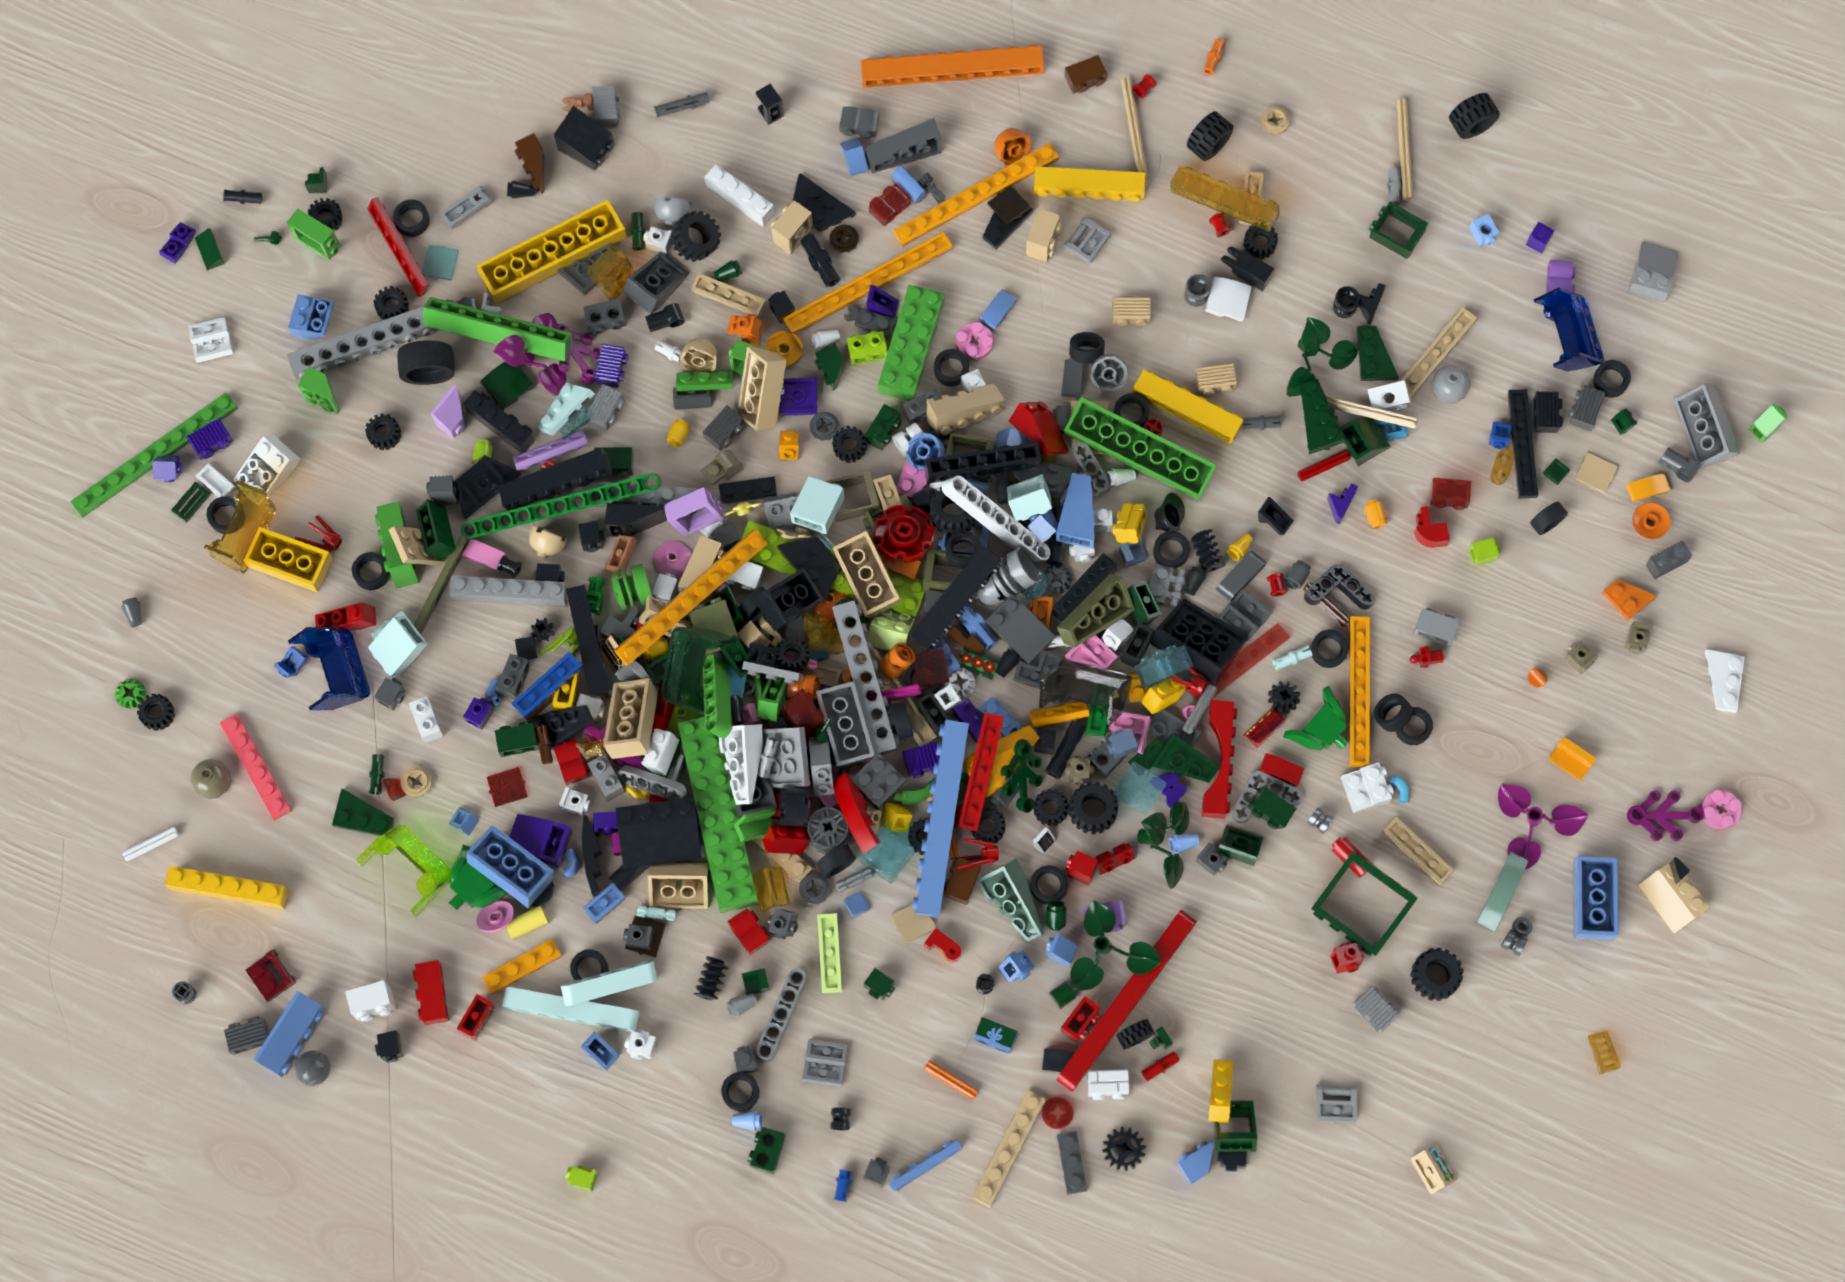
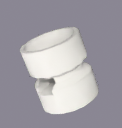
[892,422,923,457]

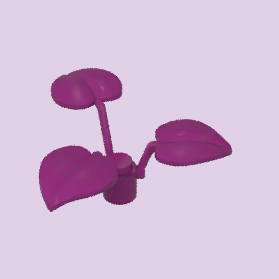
[493,312,567,396]
[1498,784,1588,870]

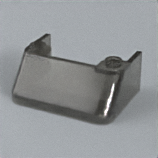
[1039,661,1132,725]

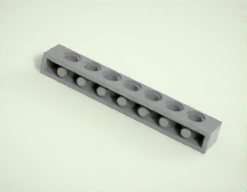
[287,306,438,380]
[832,601,900,755]

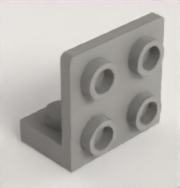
[763,491,803,530]

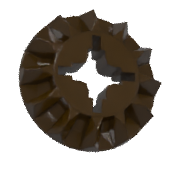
[829,225,859,253]

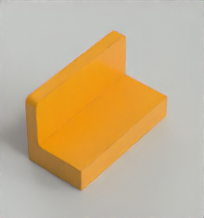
[1548,737,1597,781]

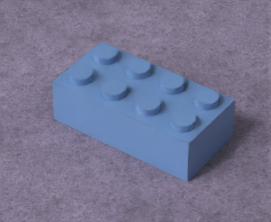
[467,825,554,908]
[1573,856,1618,940]

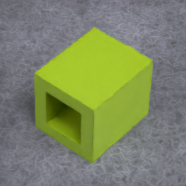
[1469,537,1500,566]

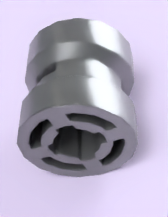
[1307,807,1334,834]

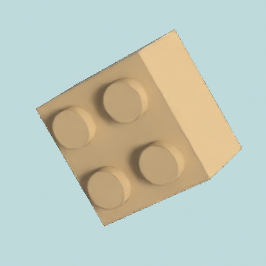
[771,201,813,255]
[1026,209,1062,263]

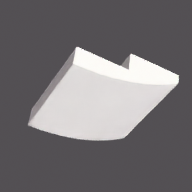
[1205,276,1252,322]
[188,317,233,363]

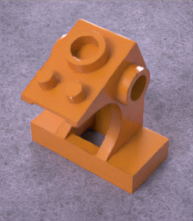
[727,314,764,347]

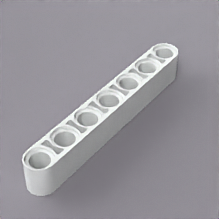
[942,476,1050,563]

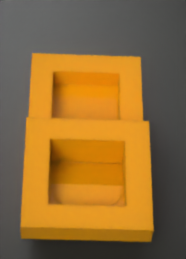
[1626,474,1671,502]

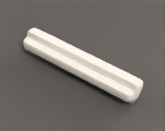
[122,827,179,861]

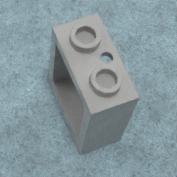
[808,737,834,797]

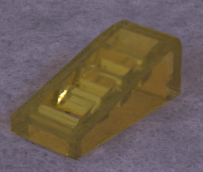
[1588,1031,1621,1075]

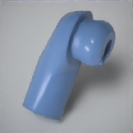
[485,678,502,707]
[563,848,581,878]

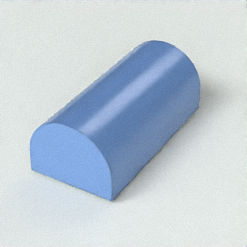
[891,165,926,204]

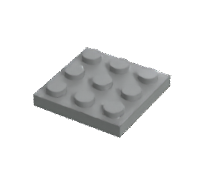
[759,727,810,788]

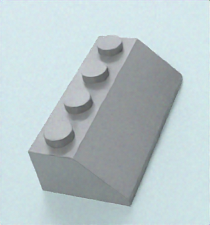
[1673,383,1741,468]

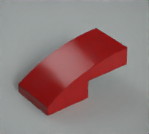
[1259,753,1305,787]

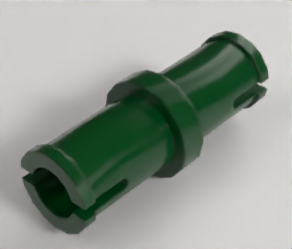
[630,212,645,251]
[369,754,385,795]

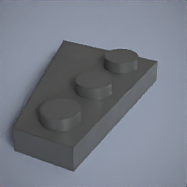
[557,244,623,296]
[1144,709,1202,747]

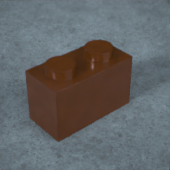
[1064,55,1107,94]
[943,857,981,905]

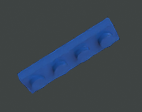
[511,652,583,719]

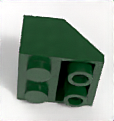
[1340,417,1391,466]

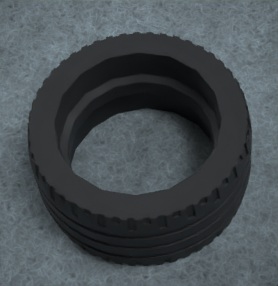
[397,340,455,385]

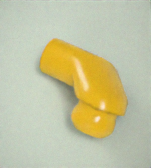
[623,785,651,800]

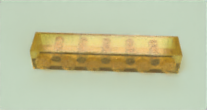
[1170,166,1280,232]

